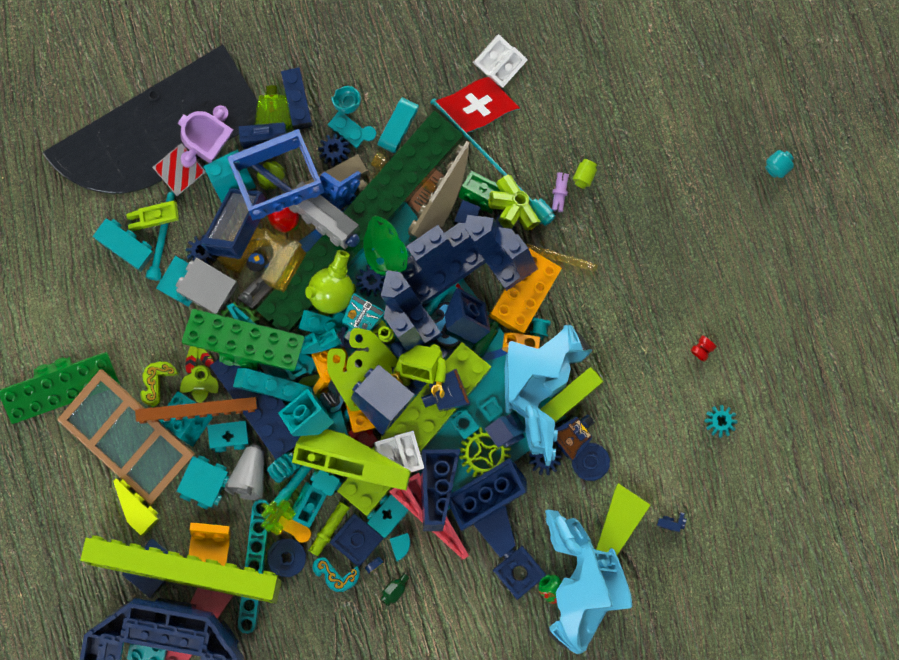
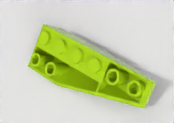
[292,429,411,490]

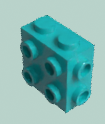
[176,455,230,510]

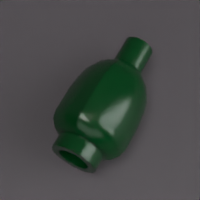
[380,573,409,606]

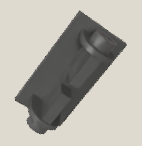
[237,271,276,309]

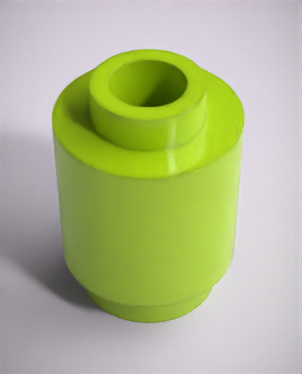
[573,159,597,189]

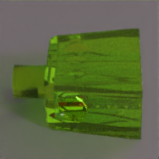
[254,85,292,129]

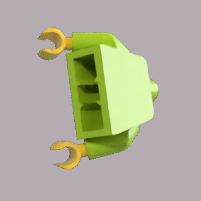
[392,344,447,398]

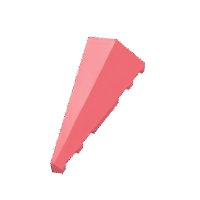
[389,473,469,559]

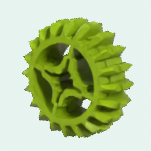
[459,427,511,477]

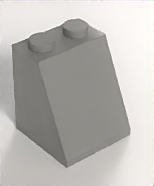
[176,258,238,315]

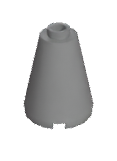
[225,444,264,500]

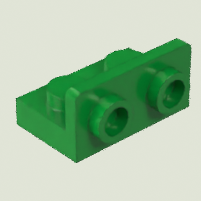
[458,170,501,214]

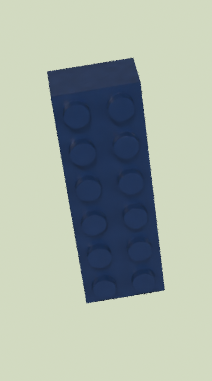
[210,360,300,460]

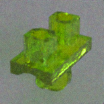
[260,499,295,535]

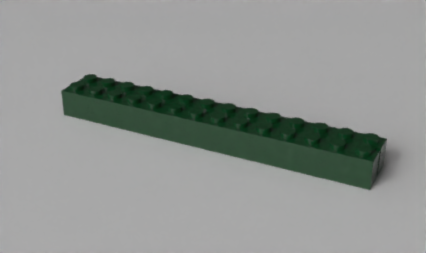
[256,110,463,333]

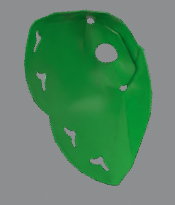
[363,216,408,275]

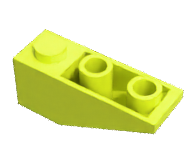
[113,479,160,536]

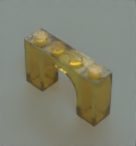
[217,221,306,292]

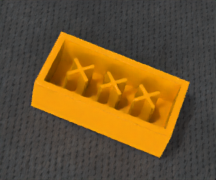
[488,248,562,334]

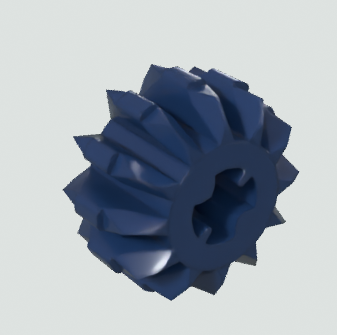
[318,134,350,167]
[186,235,216,265]
[356,265,386,297]
[529,447,561,476]

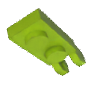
[126,201,179,231]

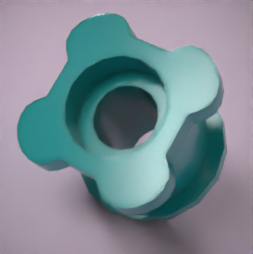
[529,317,551,341]

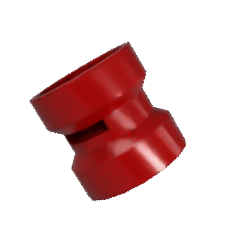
[690,335,717,362]

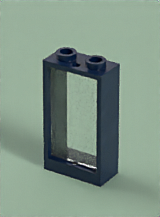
[201,188,267,259]

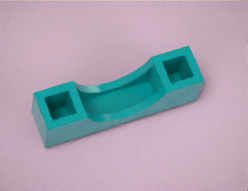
[233,368,314,403]

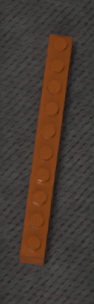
[135,397,258,424]

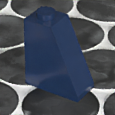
[474,506,516,558]

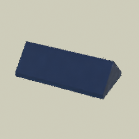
[449,458,527,531]

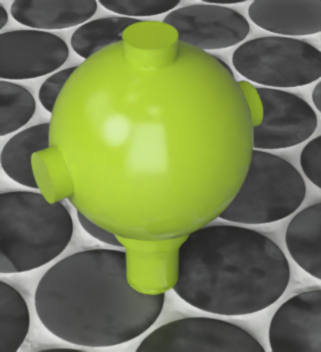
[305,250,356,316]

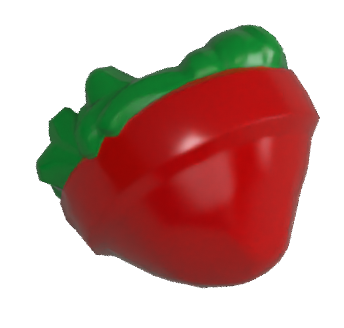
[267,207,300,232]

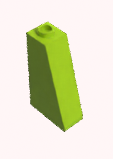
[540,367,604,423]
[596,483,651,555]

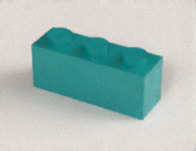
[93,218,154,272]

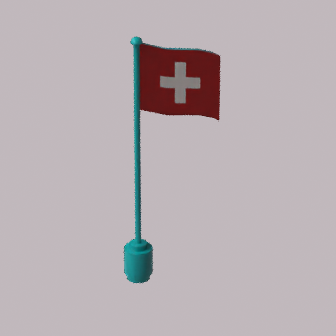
[430,77,556,226]

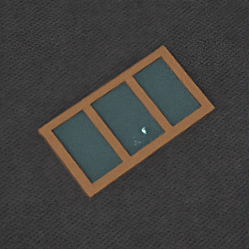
[57,369,195,506]

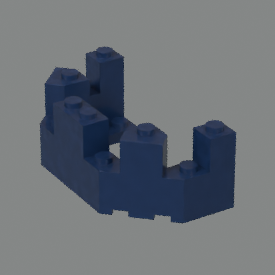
[381,215,538,352]
[80,597,244,660]

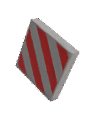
[152,143,206,197]

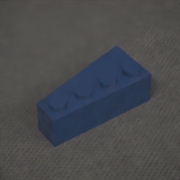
[420,449,460,531]

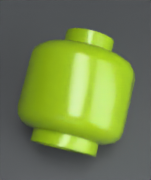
[256,161,285,190]

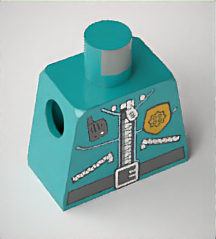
[342,293,385,341]

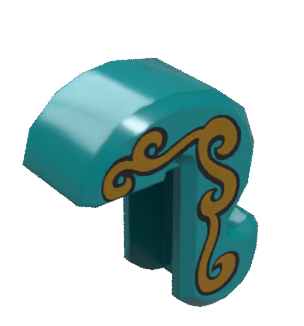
[313,558,360,592]

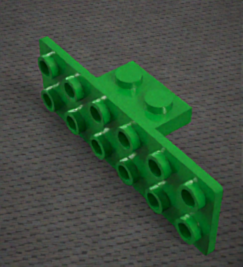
[182,309,304,371]
[0,352,120,424]

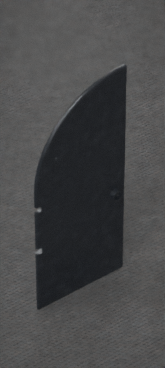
[42,44,267,194]

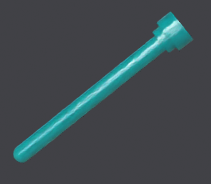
[145,191,175,281]

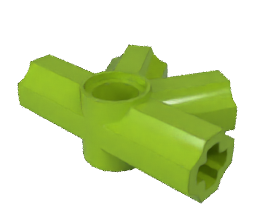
[488,174,540,231]

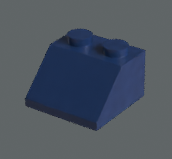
[445,288,491,344]

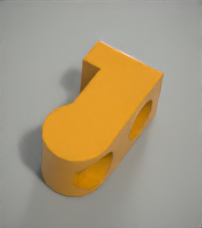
[502,332,540,353]
[273,514,312,543]

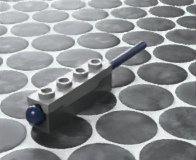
[251,163,361,249]

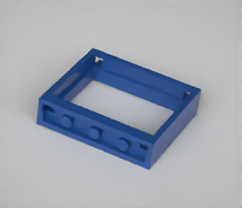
[227,129,325,221]

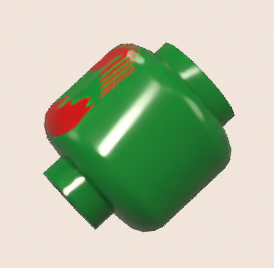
[538,575,562,604]

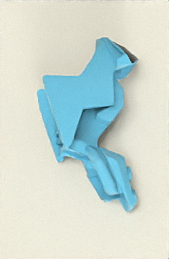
[504,325,592,466]
[545,510,632,654]

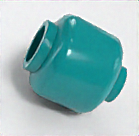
[765,150,794,178]

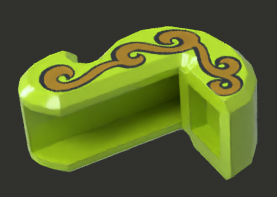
[140,361,179,407]

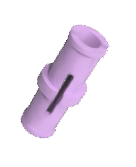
[552,173,569,212]

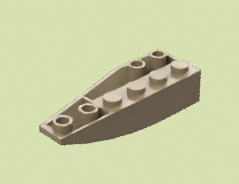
[408,141,470,243]

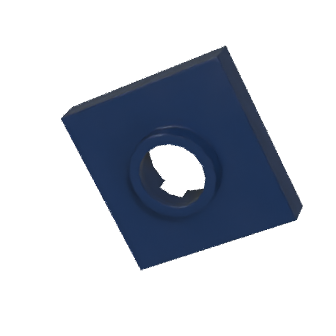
[492,546,546,600]

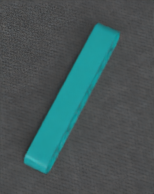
[238,499,271,634]

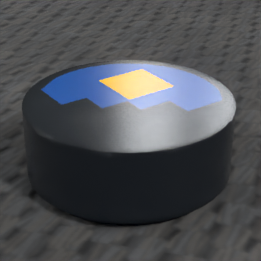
[246,252,266,272]

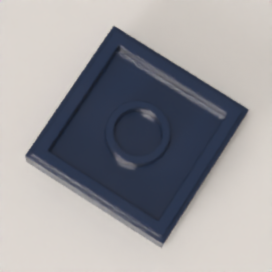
[329,513,384,568]

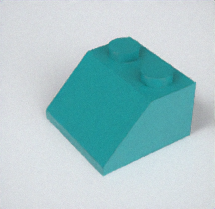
[203,149,256,203]
[278,389,334,436]

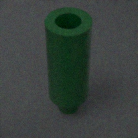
[471,320,499,358]

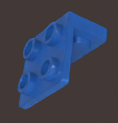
[320,171,361,211]

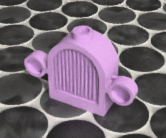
[178,106,233,168]

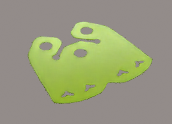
[327,328,398,411]

